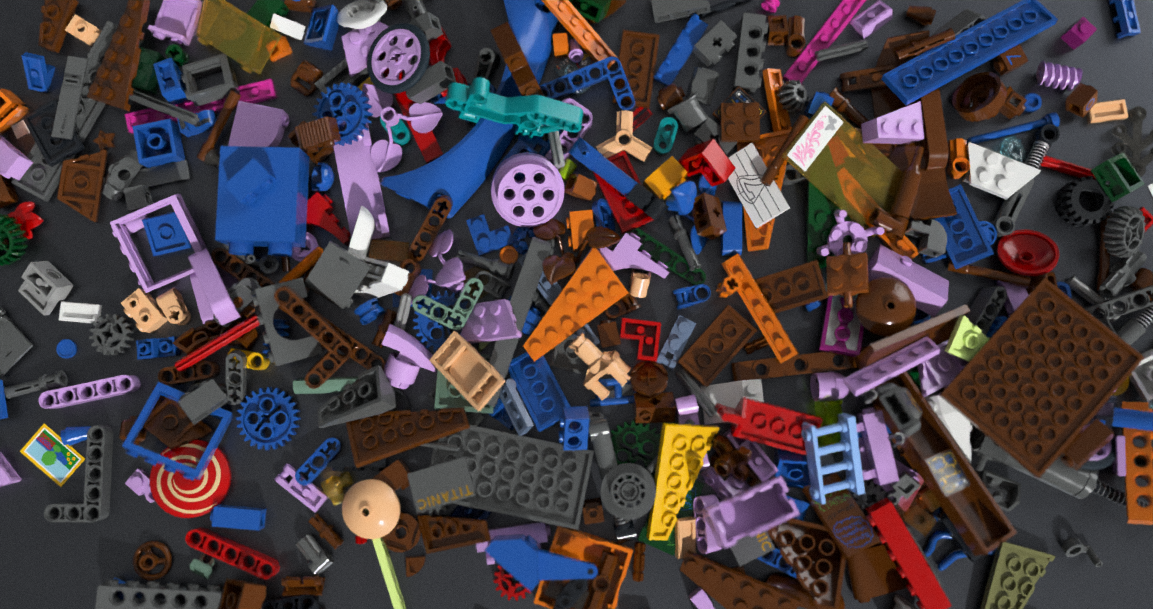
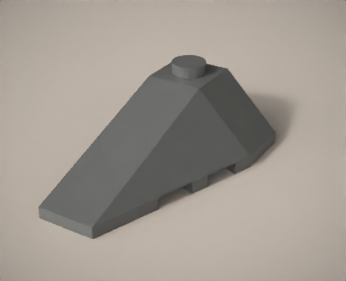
[317,365,396,428]

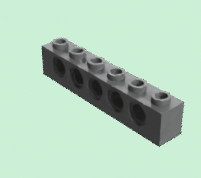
[95,579,223,609]

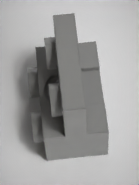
[18,261,74,316]

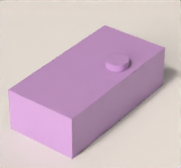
[868,244,949,317]

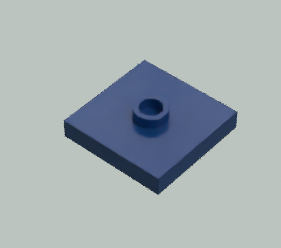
[142,212,192,257]

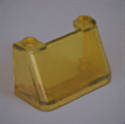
[195,0,282,74]

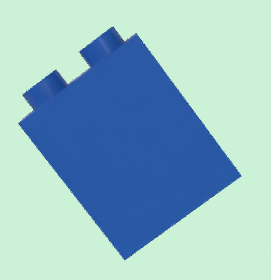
[215,146,310,257]

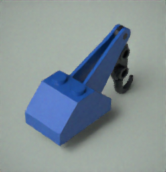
[484,534,598,609]

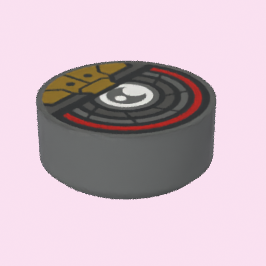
[575,53,594,70]

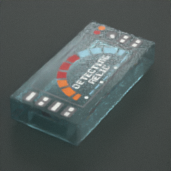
[553,56,591,98]

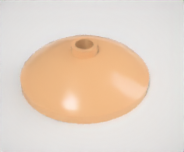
[342,479,401,539]

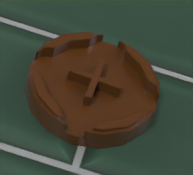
[629,361,668,397]

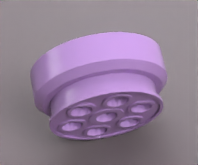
[491,152,564,227]

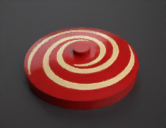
[150,440,232,518]

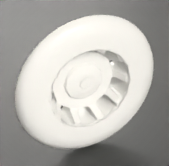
[337,0,387,29]

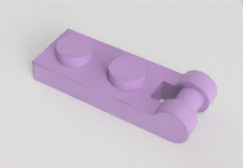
[274,463,329,512]

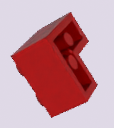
[678,138,735,187]
[620,318,661,362]

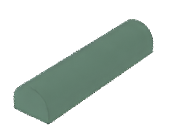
[293,376,359,394]

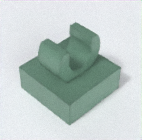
[190,553,215,580]

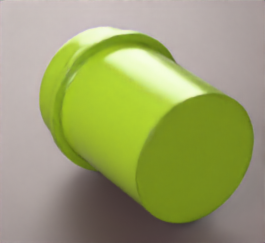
[558,159,577,182]

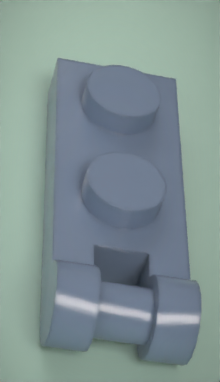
[656,315,696,371]
[499,379,534,436]

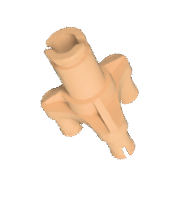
[569,333,631,401]

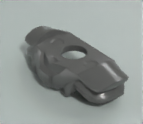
[102,150,143,201]
[213,277,261,327]

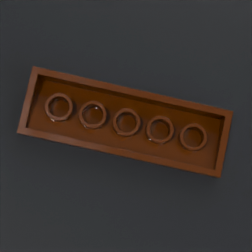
[854,305,970,370]

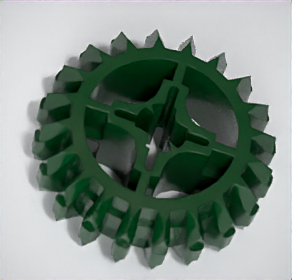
[0,214,28,266]

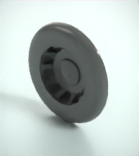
[601,463,656,520]

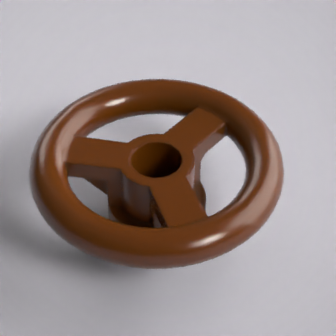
[133,541,172,580]

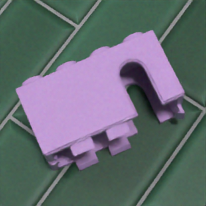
[702,476,799,549]

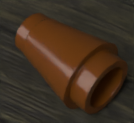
[906,6,936,26]

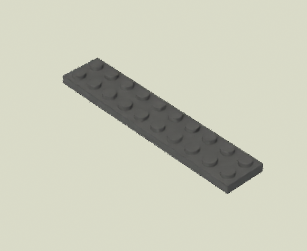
[12,21,143,202]

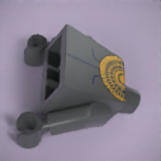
[861,383,923,447]

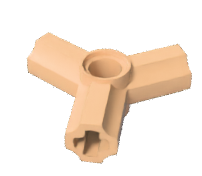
[595,110,653,162]

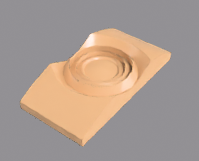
[430,331,505,411]

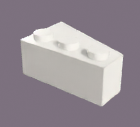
[354,257,409,300]

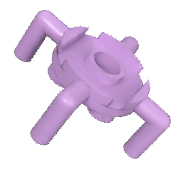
[816,210,884,256]

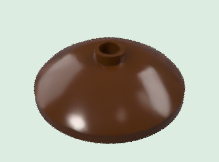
[856,277,916,336]

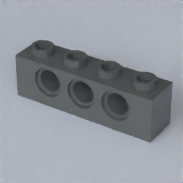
[732,12,768,94]

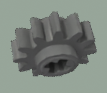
[851,480,886,515]

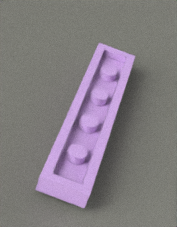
[844,336,940,397]

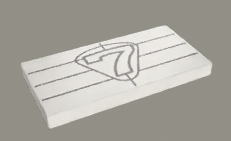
[728,143,790,228]

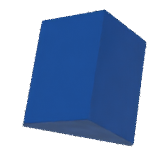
[303,5,339,51]

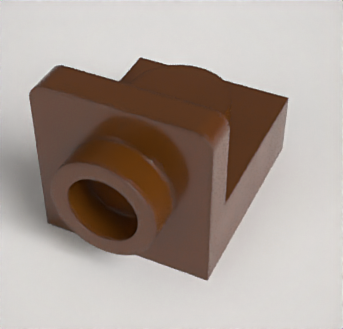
[766,15,789,45]

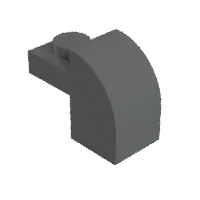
[905,219,947,258]

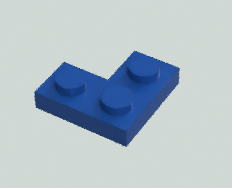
[466,214,513,256]

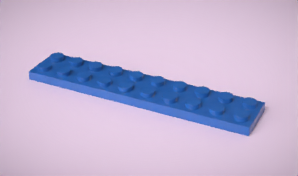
[881,0,1058,105]

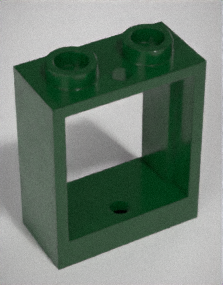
[1091,152,1145,203]

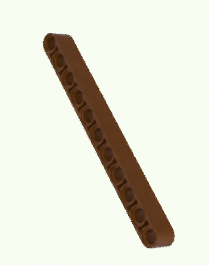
[211,248,387,370]

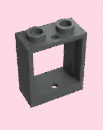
[181,53,240,107]

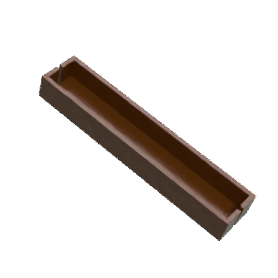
[866,371,1017,556]

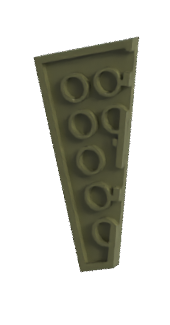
[980,542,1056,609]

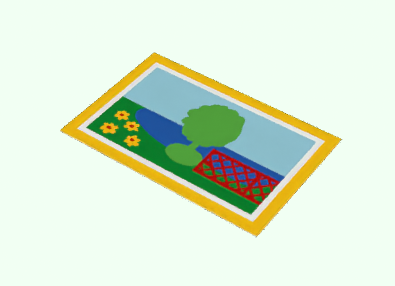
[20,423,85,487]

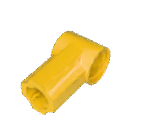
[227,348,270,370]

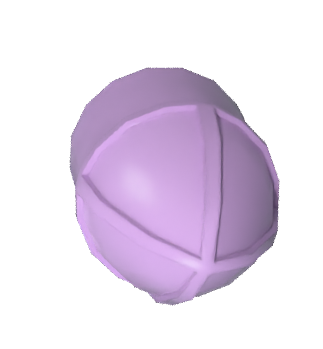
[810,371,851,402]

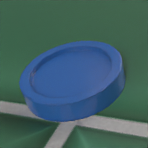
[56,339,77,358]

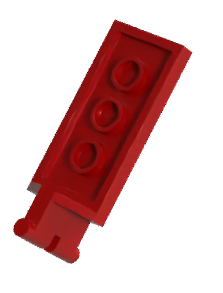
[714,397,823,455]

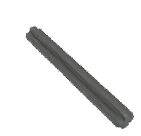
[129,89,200,125]

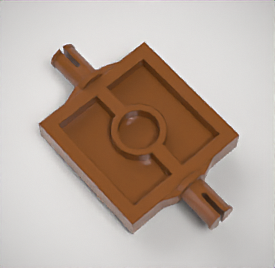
[826,242,869,308]

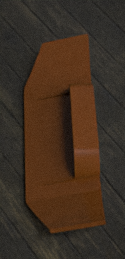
[870,30,957,221]

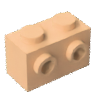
[121,288,168,333]

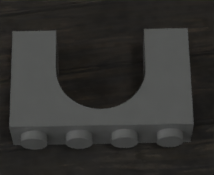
[393,11,456,104]
[252,278,323,366]

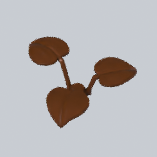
[533,219,621,284]

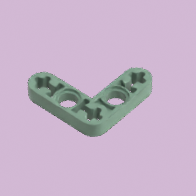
[412,277,483,330]

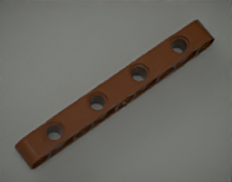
[731,347,867,382]

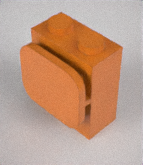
[0,88,29,135]

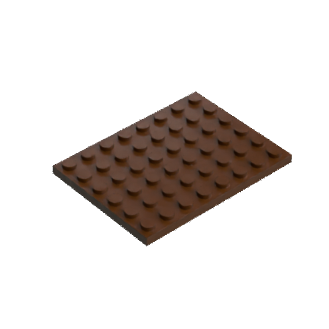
[939,278,1145,478]

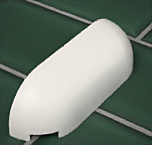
[347,206,375,261]

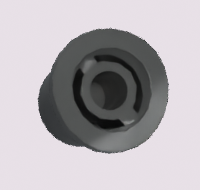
[667,91,709,133]

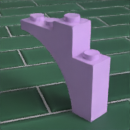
[570,232,669,279]

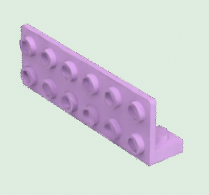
[334,123,390,240]

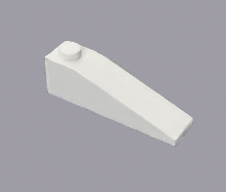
[924,391,972,465]

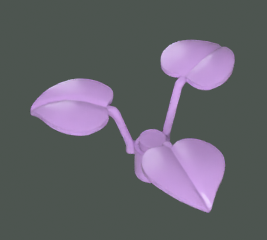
[362,84,443,172]
[409,229,465,304]

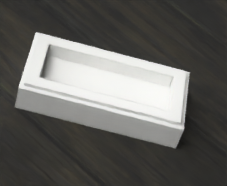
[59,301,102,323]

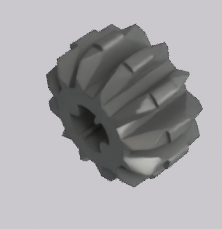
[777,80,809,113]

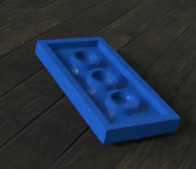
[933,184,994,270]
[508,352,571,432]

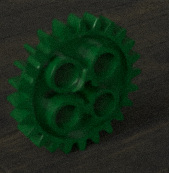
[610,419,661,480]

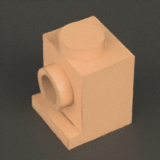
[65,14,101,47]

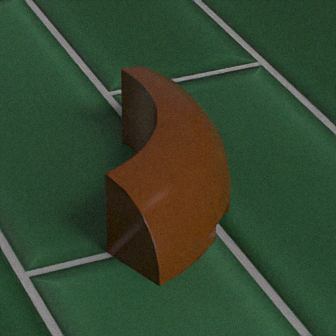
[173,320,258,355]
[766,572,845,609]

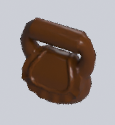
[290,60,323,96]

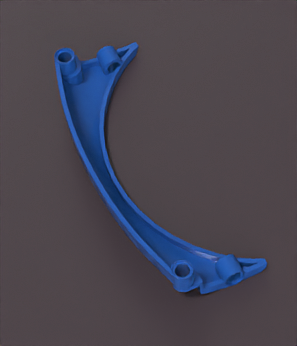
[380,0,558,219]

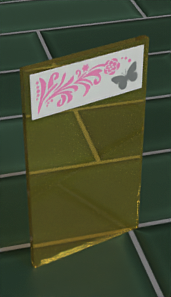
[782,101,902,237]

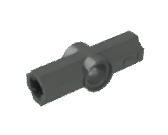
[1098,250,1147,299]

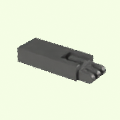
[314,58,381,93]

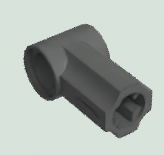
[295,533,334,575]

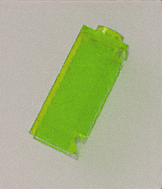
[815,400,843,452]

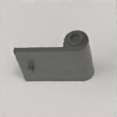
[304,241,371,309]
[0,307,33,378]

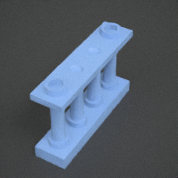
[802,413,865,504]

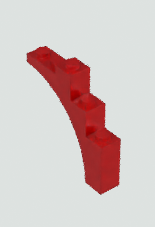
[307,192,351,247]

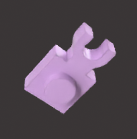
[125,468,155,503]

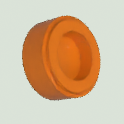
[499,246,519,264]

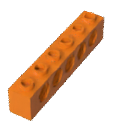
[1120,402,1153,525]

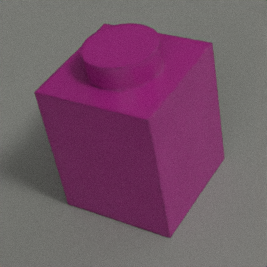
[1060,17,1097,50]

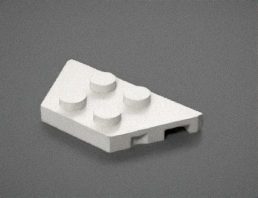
[967,142,1041,199]

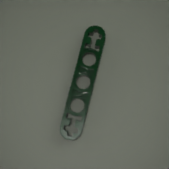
[626,228,706,286]

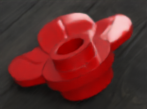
[8,202,43,239]

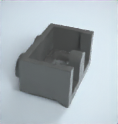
[978,469,1021,512]

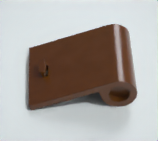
[846,543,909,603]

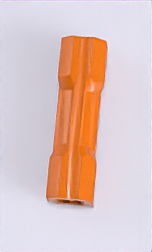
[715,275,741,299]

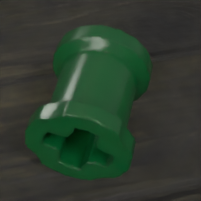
[166,44,189,67]

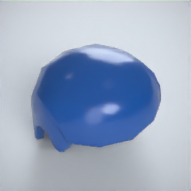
[311,163,335,192]

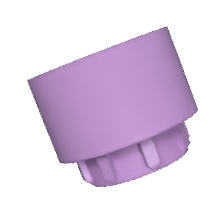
[383,352,420,389]

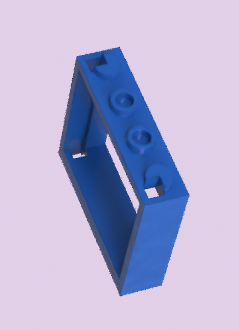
[122,382,233,481]

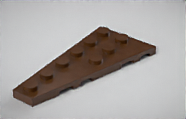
[680,550,800,609]

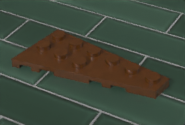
[87,0,150,112]
[346,407,470,468]

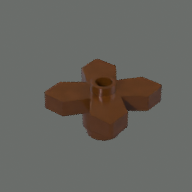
[710,434,752,482]

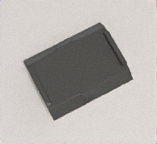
[685,67,720,106]

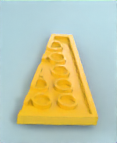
[646,423,720,540]

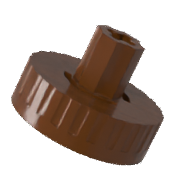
[952,72,1007,122]

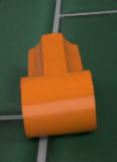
[947,138,970,179]

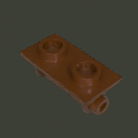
[282,575,325,596]

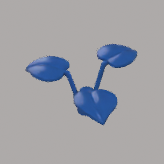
[666,175,717,255]

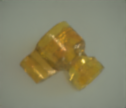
[321,471,354,506]

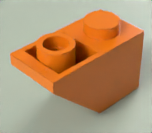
[566,210,594,252]

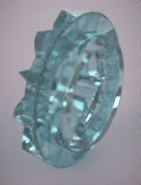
[1000,136,1027,163]

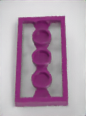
[819,293,864,357]

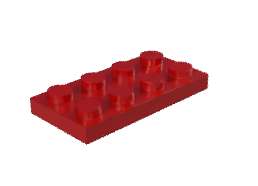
[592,150,654,234]

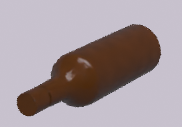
[890,146,924,219]

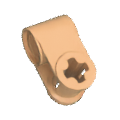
[629,269,651,298]
[156,288,191,325]

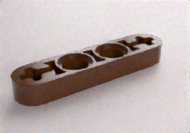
[408,195,453,262]

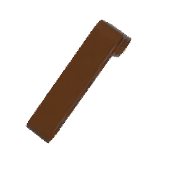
[274,285,352,389]

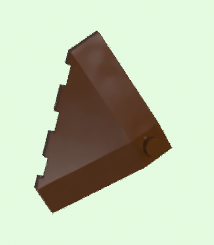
[767,518,846,609]

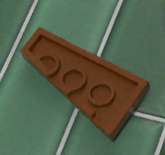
[417,514,491,554]

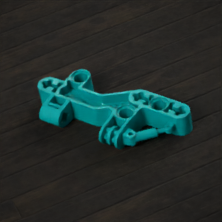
[445,77,583,139]

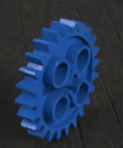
[312,82,373,146]
[413,291,468,352]
[236,387,301,450]

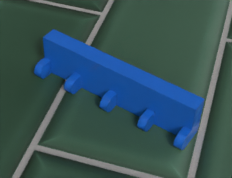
[1109,0,1141,38]
[654,13,708,87]

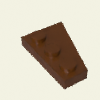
[38,0,79,53]

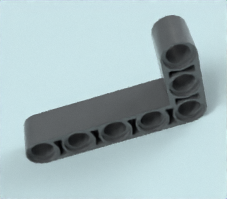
[44,425,113,522]

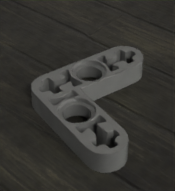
[188,350,247,405]

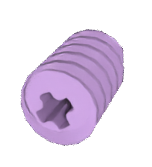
[1036,61,1083,91]

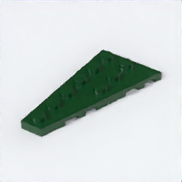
[806,145,852,268]

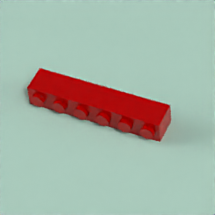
[866,498,952,609]

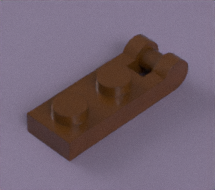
[840,65,895,94]

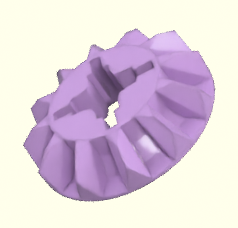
[291,232,319,262]

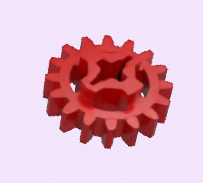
[493,564,532,601]

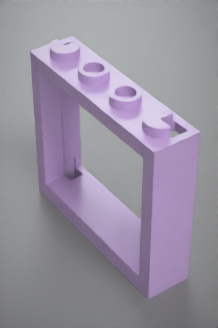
[110,194,208,293]

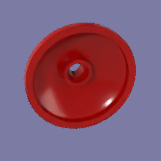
[997,229,1060,276]

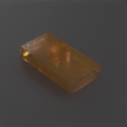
[369,239,410,262]

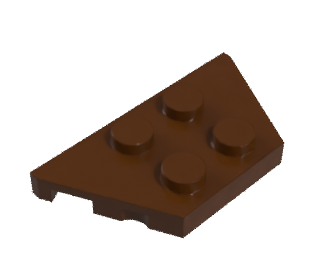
[57,150,108,223]
[143,385,213,450]

